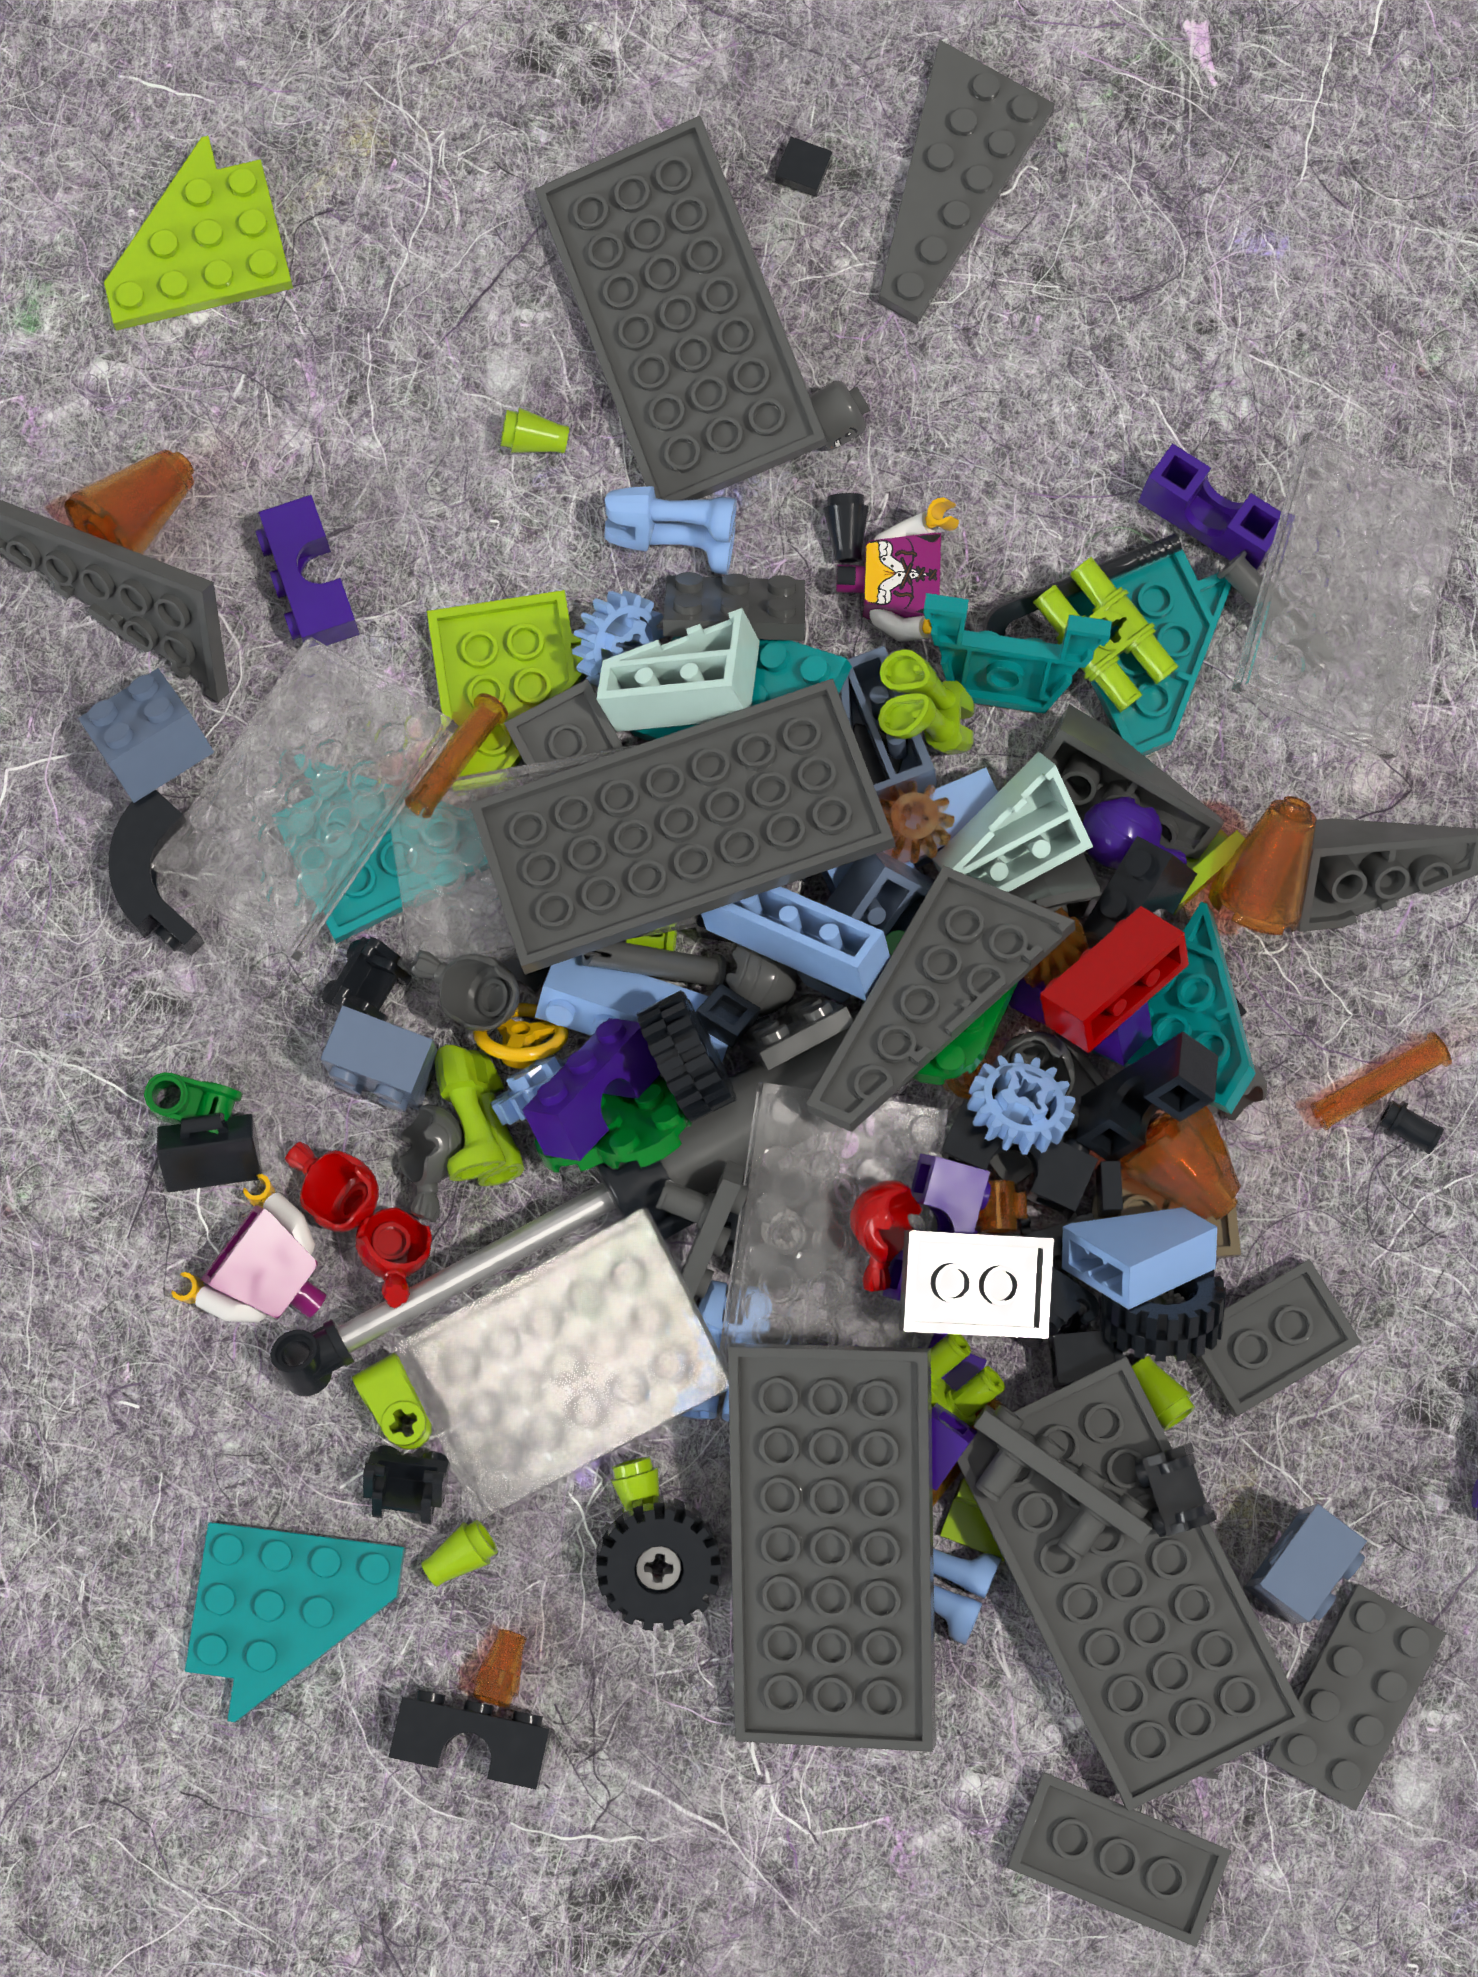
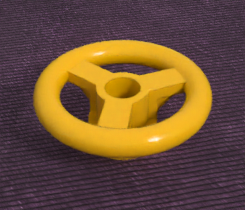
[473,1003,569,1069]

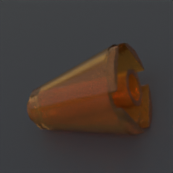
[64,449,194,555]
[1208,796,1317,935]

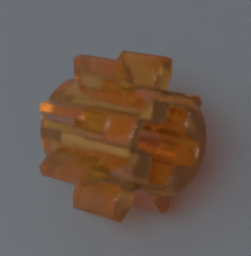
[977,1180,1028,1233]

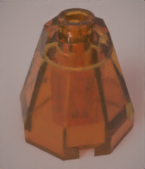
[1118,1106,1241,1220]

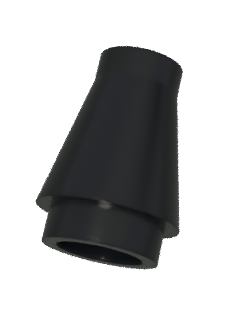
[823,493,869,563]

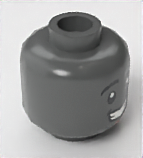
[810,380,871,450]

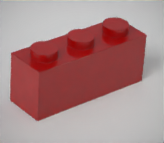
[1040,906,1189,1053]

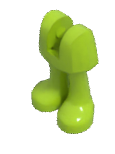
[878,649,975,755]
[435,1045,524,1186]

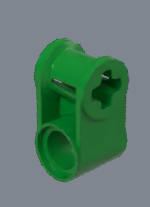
[144,1072,243,1134]

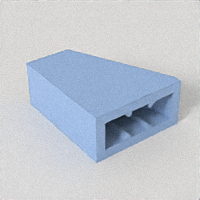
[1062,1207,1217,1310]

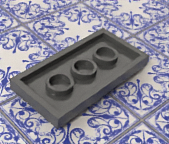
[1264,1583,1446,1811]
[1006,1772,1231,1947]

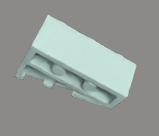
[596,608,760,732]
[932,751,1093,892]

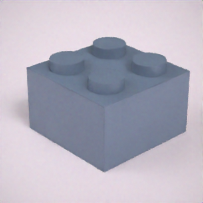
[78,668,214,803]
[320,1005,438,1112]
[1244,1504,1367,1624]

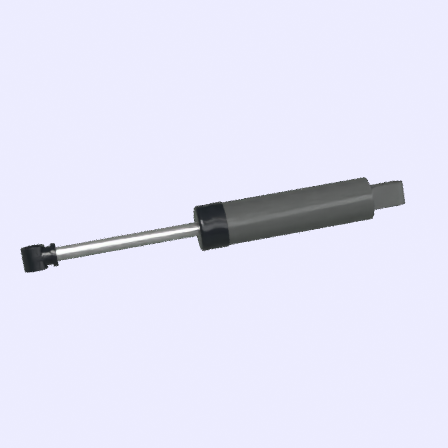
[270,1005,1008,1396]

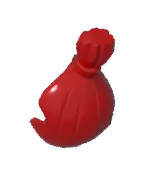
[285,1141,379,1232]
[850,1180,922,1292]
[356,1208,432,1308]

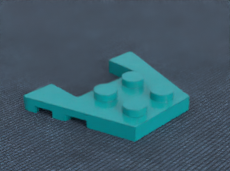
[923,593,1112,714]

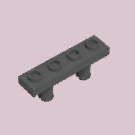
[622,1160,749,1353]
[974,1404,1152,1561]

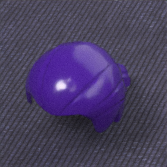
[1082,796,1187,869]

